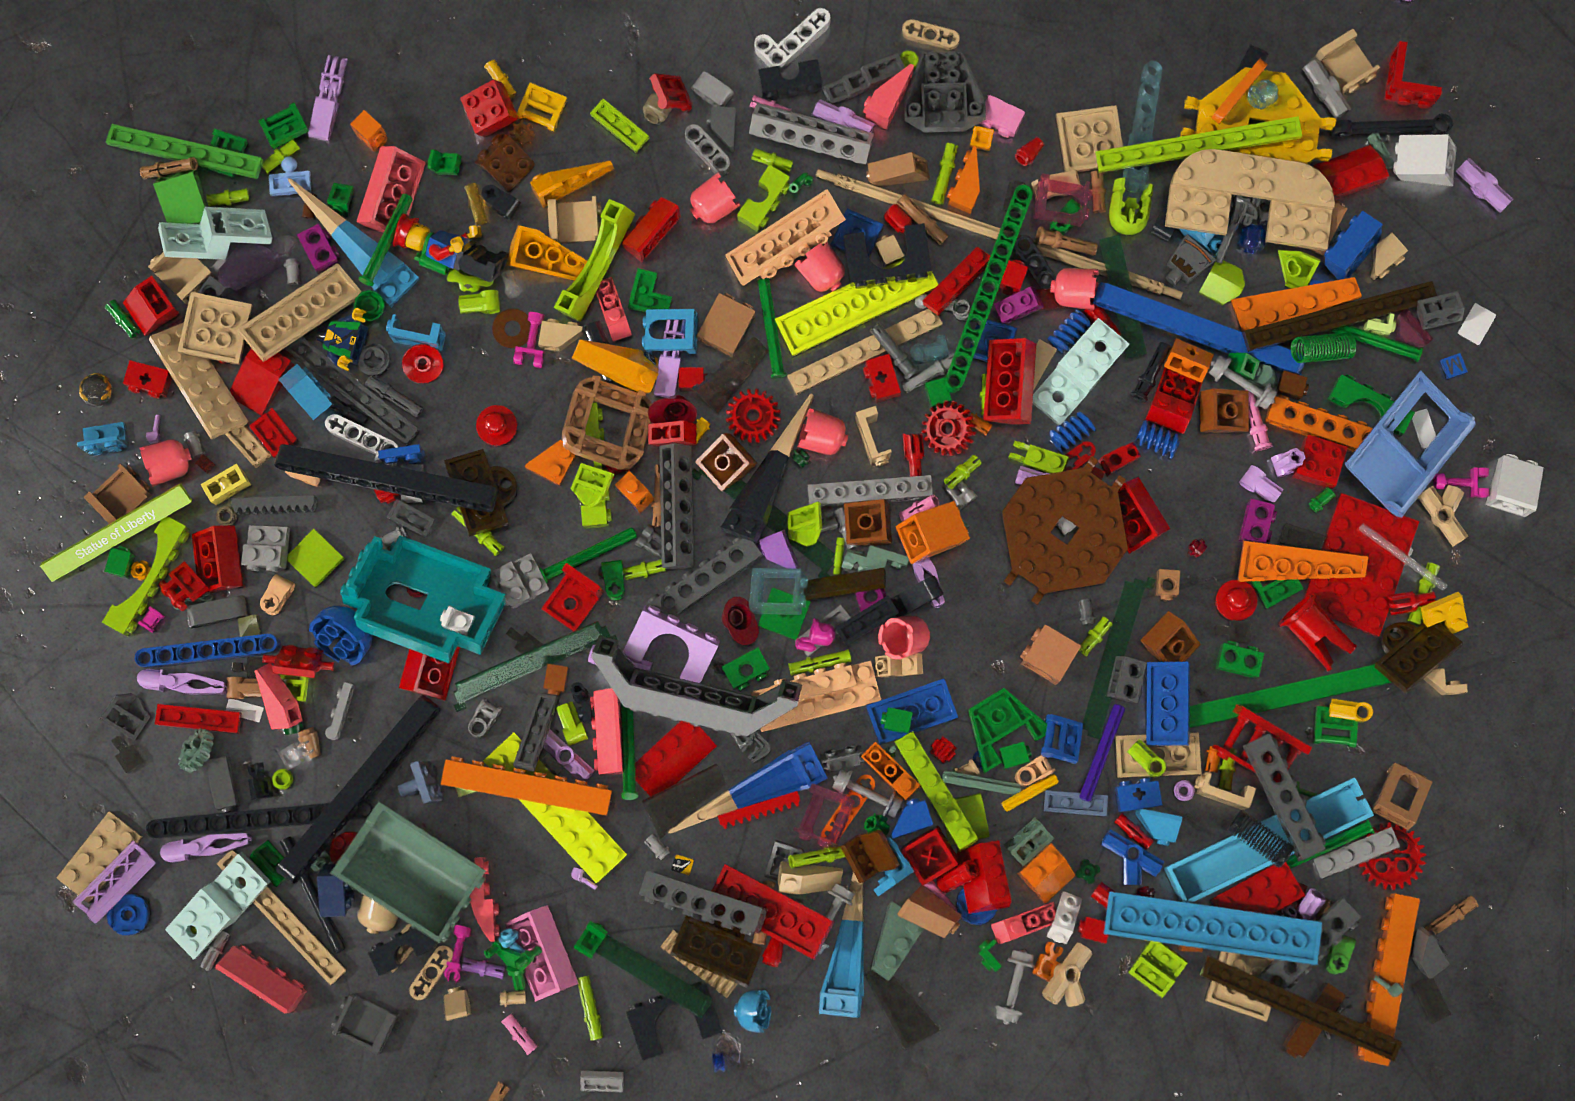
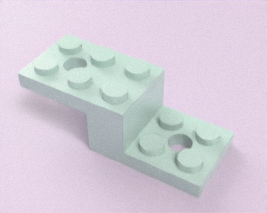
[158,207,272,260]
[1032,318,1129,425]
[165,852,271,960]

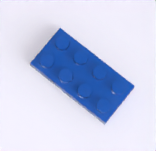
[1146,662,1190,746]
[866,679,958,745]

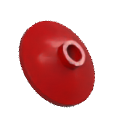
[402,344,443,383]

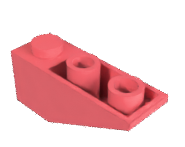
[596,277,632,342]
[254,663,303,729]
[991,902,1057,944]

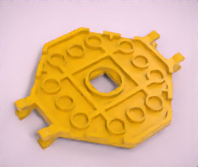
[1180,67,1336,164]

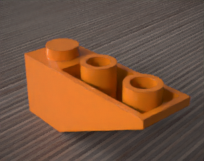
[947,146,980,215]
[861,742,921,802]

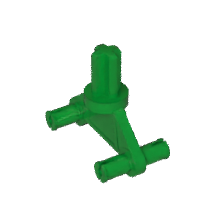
[484,940,542,991]

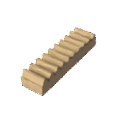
[660,930,737,998]

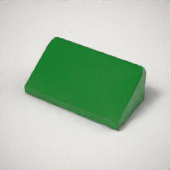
[250,840,286,887]

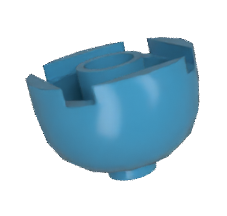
[734,990,771,1033]

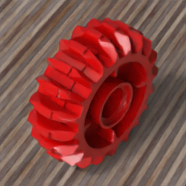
[726,388,781,444]
[922,401,977,456]

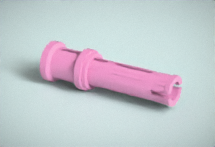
[1243,390,1273,451]

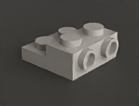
[241,525,290,572]
[492,553,550,609]

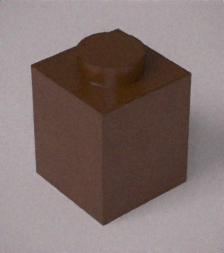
[1276,371,1309,401]

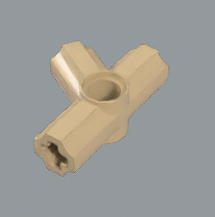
[1418,485,1469,547]
[1042,943,1092,1007]

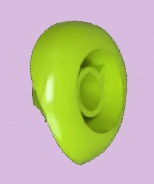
[447,269,494,293]

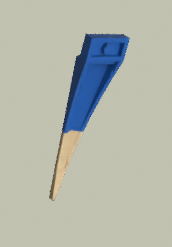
[667,741,828,834]

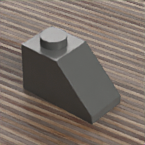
[707,106,736,152]

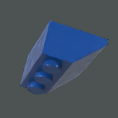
[1324,211,1383,280]
[890,798,933,840]

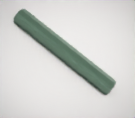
[942,770,1021,795]

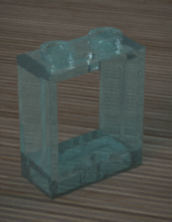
[749,568,808,615]

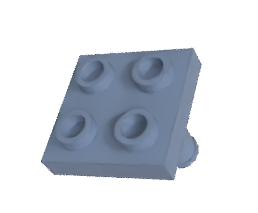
[398,761,444,804]

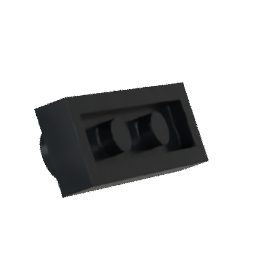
[835,596,899,646]

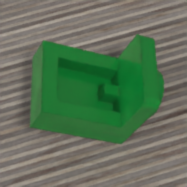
[427,149,462,175]
[574,921,607,959]
[978,938,1002,972]

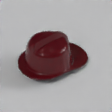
[648,395,697,423]
[722,596,759,645]

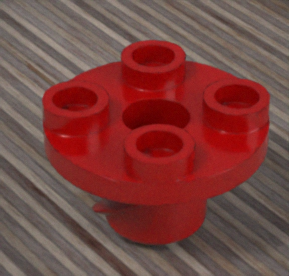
[476,405,518,447]
[1215,580,1257,621]

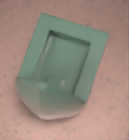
[1248,363,1278,388]

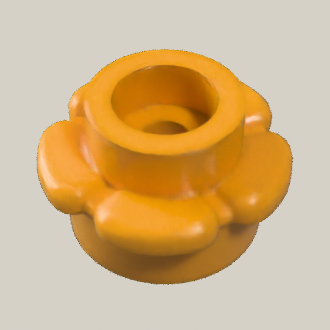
[131,560,151,580]

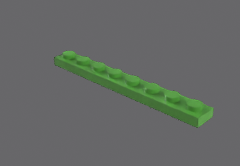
[106,124,264,179]

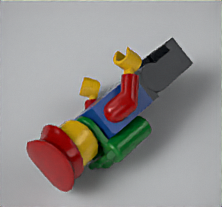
[393,214,509,282]

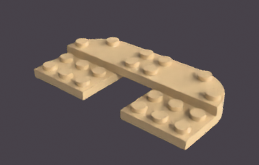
[1165,149,1335,251]

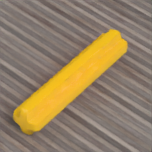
[1001,773,1059,812]

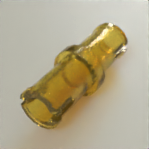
[464,183,488,226]

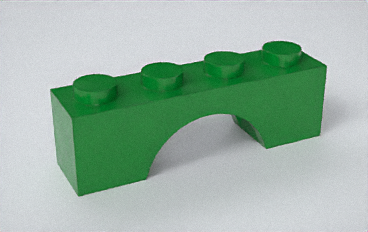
[1327,374,1415,437]

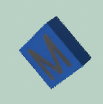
[1440,353,1468,380]

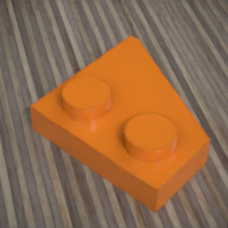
[525,440,576,486]

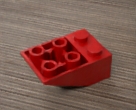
[1145,367,1204,434]

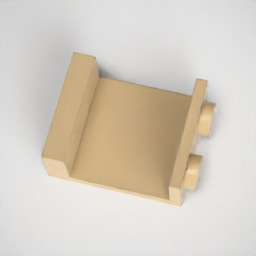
[1316,29,1380,95]
[547,196,602,243]
[148,252,215,304]

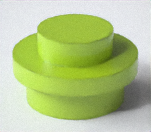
[272,769,294,790]

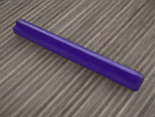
[1080,704,1125,802]

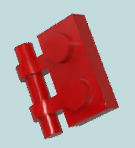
[159,561,209,611]

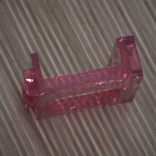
[1033,174,1092,226]
[793,783,855,849]

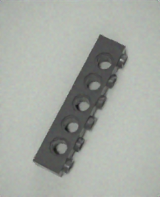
[659,443,694,570]
[647,537,762,617]
[1243,733,1325,861]
[639,870,767,936]
[1257,898,1361,989]

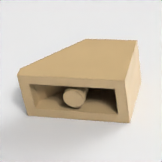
[443,987,472,1021]

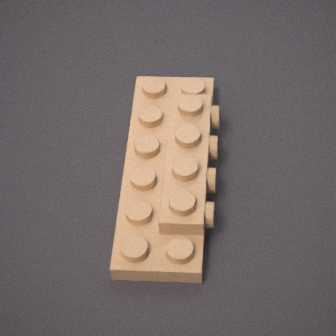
[725,189,846,286]
[751,661,881,733]

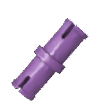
[461,957,505,979]

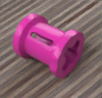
[138,606,165,633]

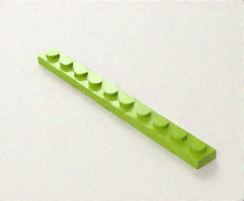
[1095,116,1302,173]

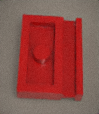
[249,408,298,458]

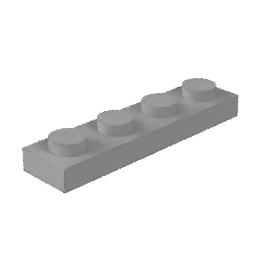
[1313,827,1401,879]

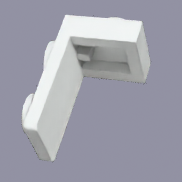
[1047,891,1082,944]

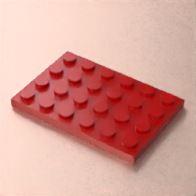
[1304,493,1419,637]

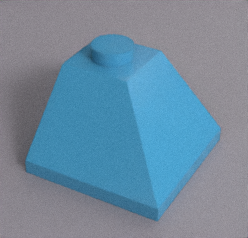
[1135,809,1182,846]

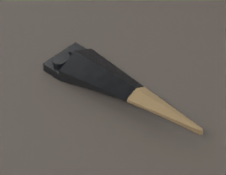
[721,393,814,543]

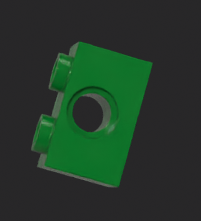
[722,647,770,691]

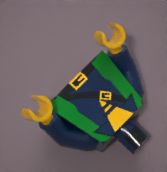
[316,308,369,371]

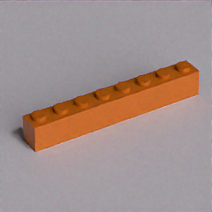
[441,756,612,816]
[1357,893,1420,1066]

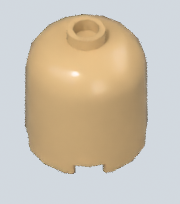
[357,894,398,934]

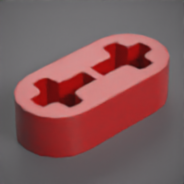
[1065,441,1096,471]

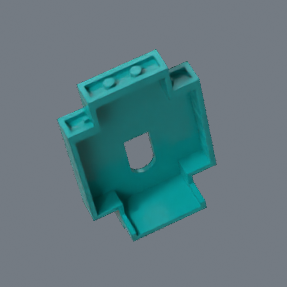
[340,535,506,663]

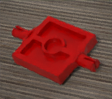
[262,645,334,678]

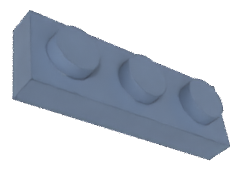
[1043,790,1108,817]

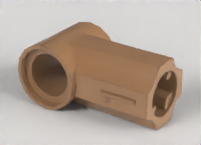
[227,677,262,699]

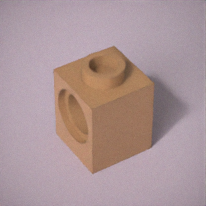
[1155,569,1180,601]

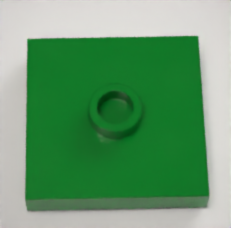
[758,587,811,640]

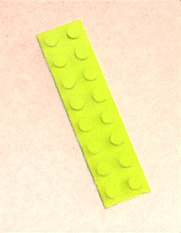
[775,257,938,357]
[483,732,627,883]

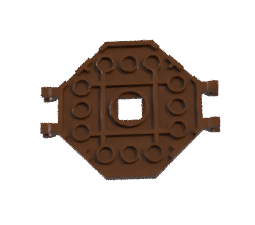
[1002,456,1128,605]

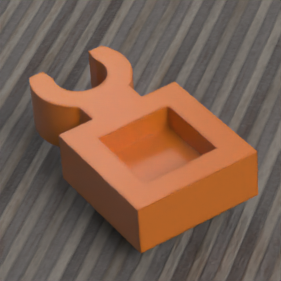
[1032,942,1063,982]

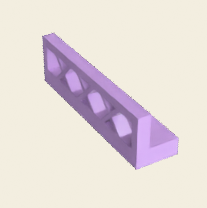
[73,840,156,924]

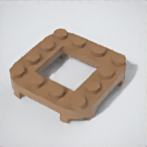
[562,375,651,470]

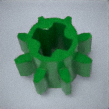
[864,813,890,836]

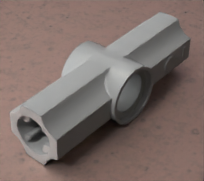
[1303,59,1351,119]

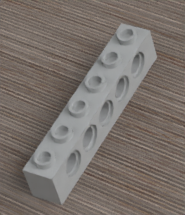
[749,103,874,164]
[808,475,933,508]

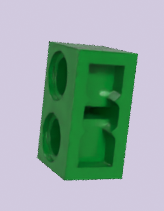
[1215,641,1264,679]

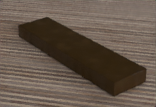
[804,568,886,600]

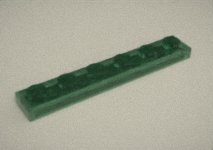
[1099,235,1147,359]
[596,935,713,1019]

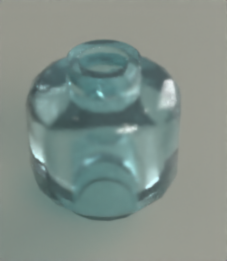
[1247,79,1278,110]

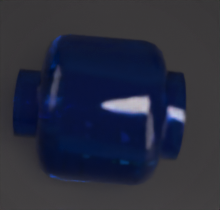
[1239,224,1267,254]

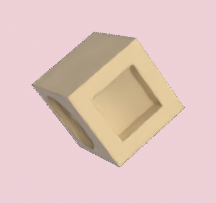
[875,234,904,267]

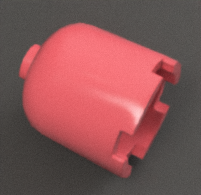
[690,172,741,224]
[794,242,845,292]
[1051,268,1099,310]
[797,408,848,455]
[140,439,192,487]
[878,616,930,659]

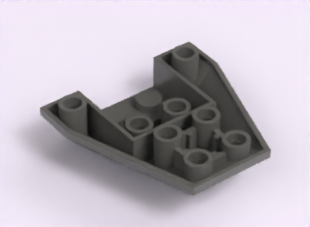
[904,51,986,132]

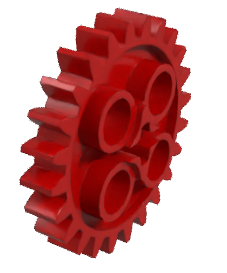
[1358,822,1426,891]

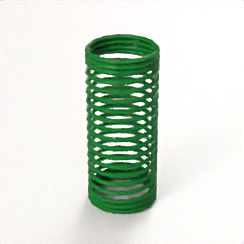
[1291,333,1357,363]

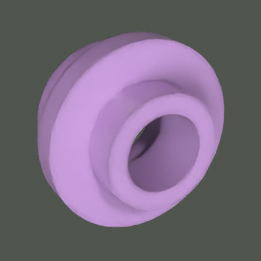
[1173,780,1195,801]

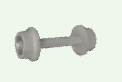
[1208,355,1277,409]
[832,769,903,818]
[818,884,854,955]
[995,949,1035,1025]

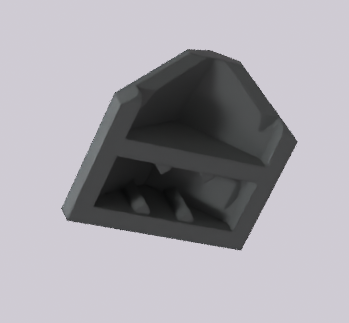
[99,693,150,740]
[764,840,805,881]

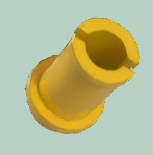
[696,417,711,444]

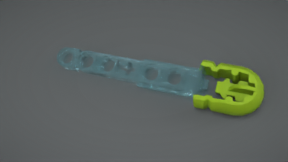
[1109,61,1162,235]

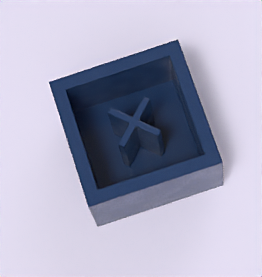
[317,864,355,917]

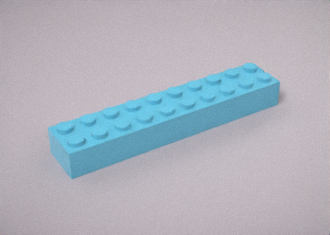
[1164,777,1374,903]

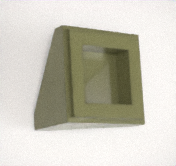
[238,614,261,637]

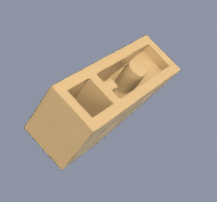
[778,862,843,894]

